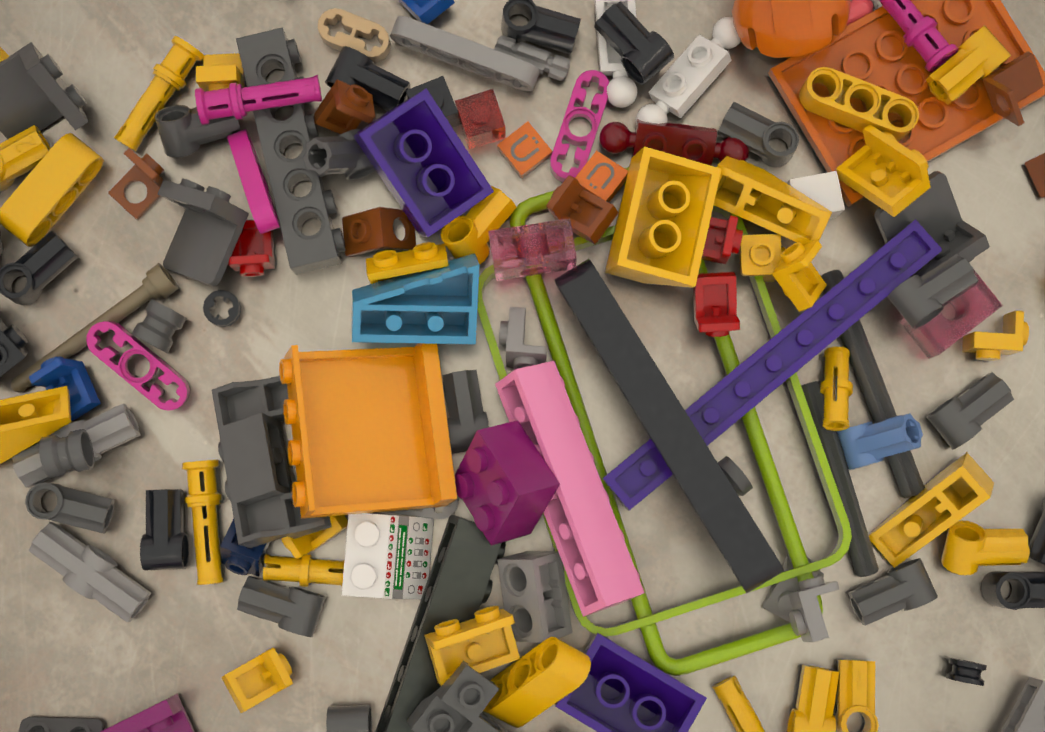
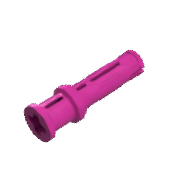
[879,0,959,73]
[195,75,322,125]

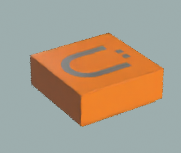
[497,121,553,179]
[575,150,628,202]

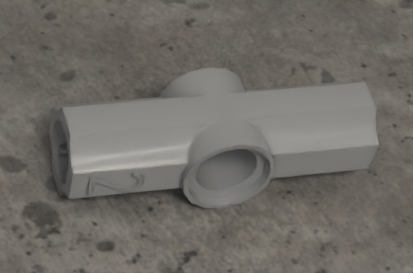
[12,404,141,488]
[29,522,151,622]

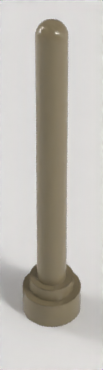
[11,263,179,393]

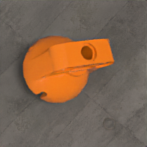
[732,0,851,58]

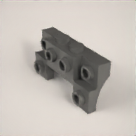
[212,375,331,548]
[407,661,560,732]

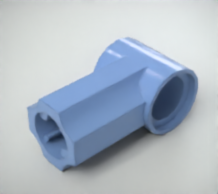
[837,413,923,470]

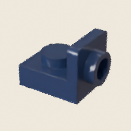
[220,519,270,576]

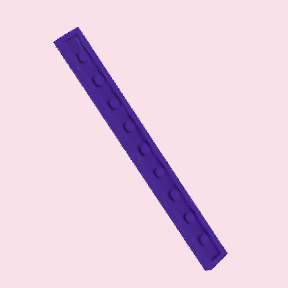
[602,219,942,511]

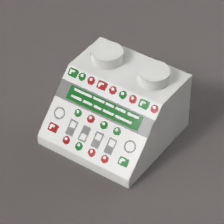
[341,513,434,599]

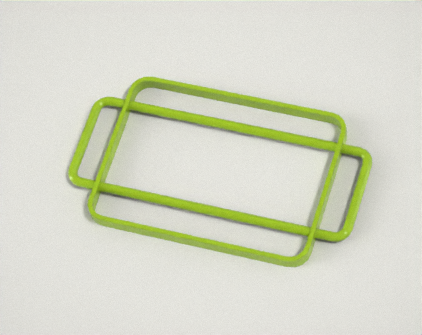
[477,167,852,676]

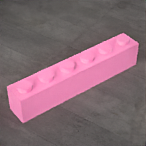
[495,361,645,617]

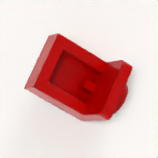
[702,215,743,265]
[228,220,275,277]
[693,272,740,337]

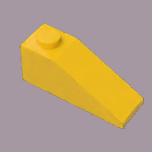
[714,156,832,245]
[0,386,71,464]
[869,452,994,568]

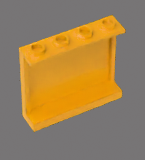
[279,343,457,519]

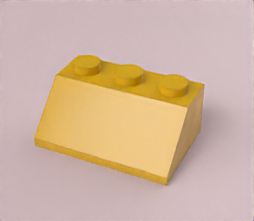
[605,146,722,288]

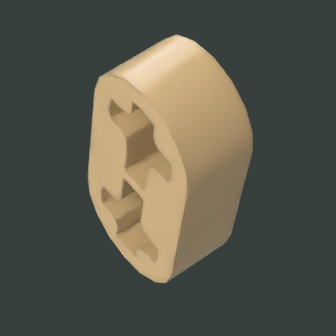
[317,8,391,63]

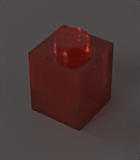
[455,89,506,150]

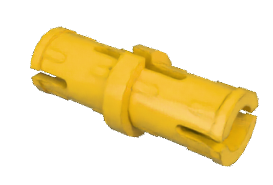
[820,347,853,431]
[263,554,344,587]

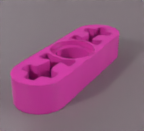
[550,70,609,182]
[227,129,280,234]
[86,321,190,411]

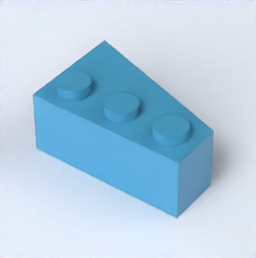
[351,253,480,344]

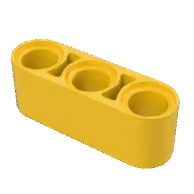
[799,67,919,141]
[0,133,104,247]
[483,637,591,728]

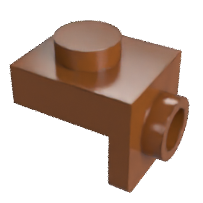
[314,79,375,134]
[547,175,619,245]

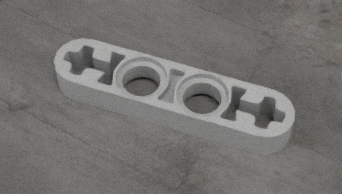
[390,16,540,91]

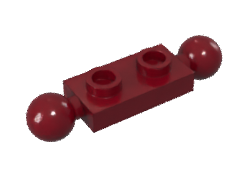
[599,119,749,166]

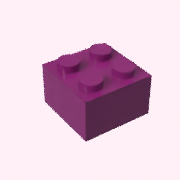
[454,420,560,546]

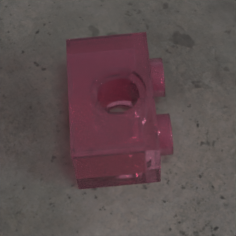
[488,218,577,281]
[899,270,1003,358]

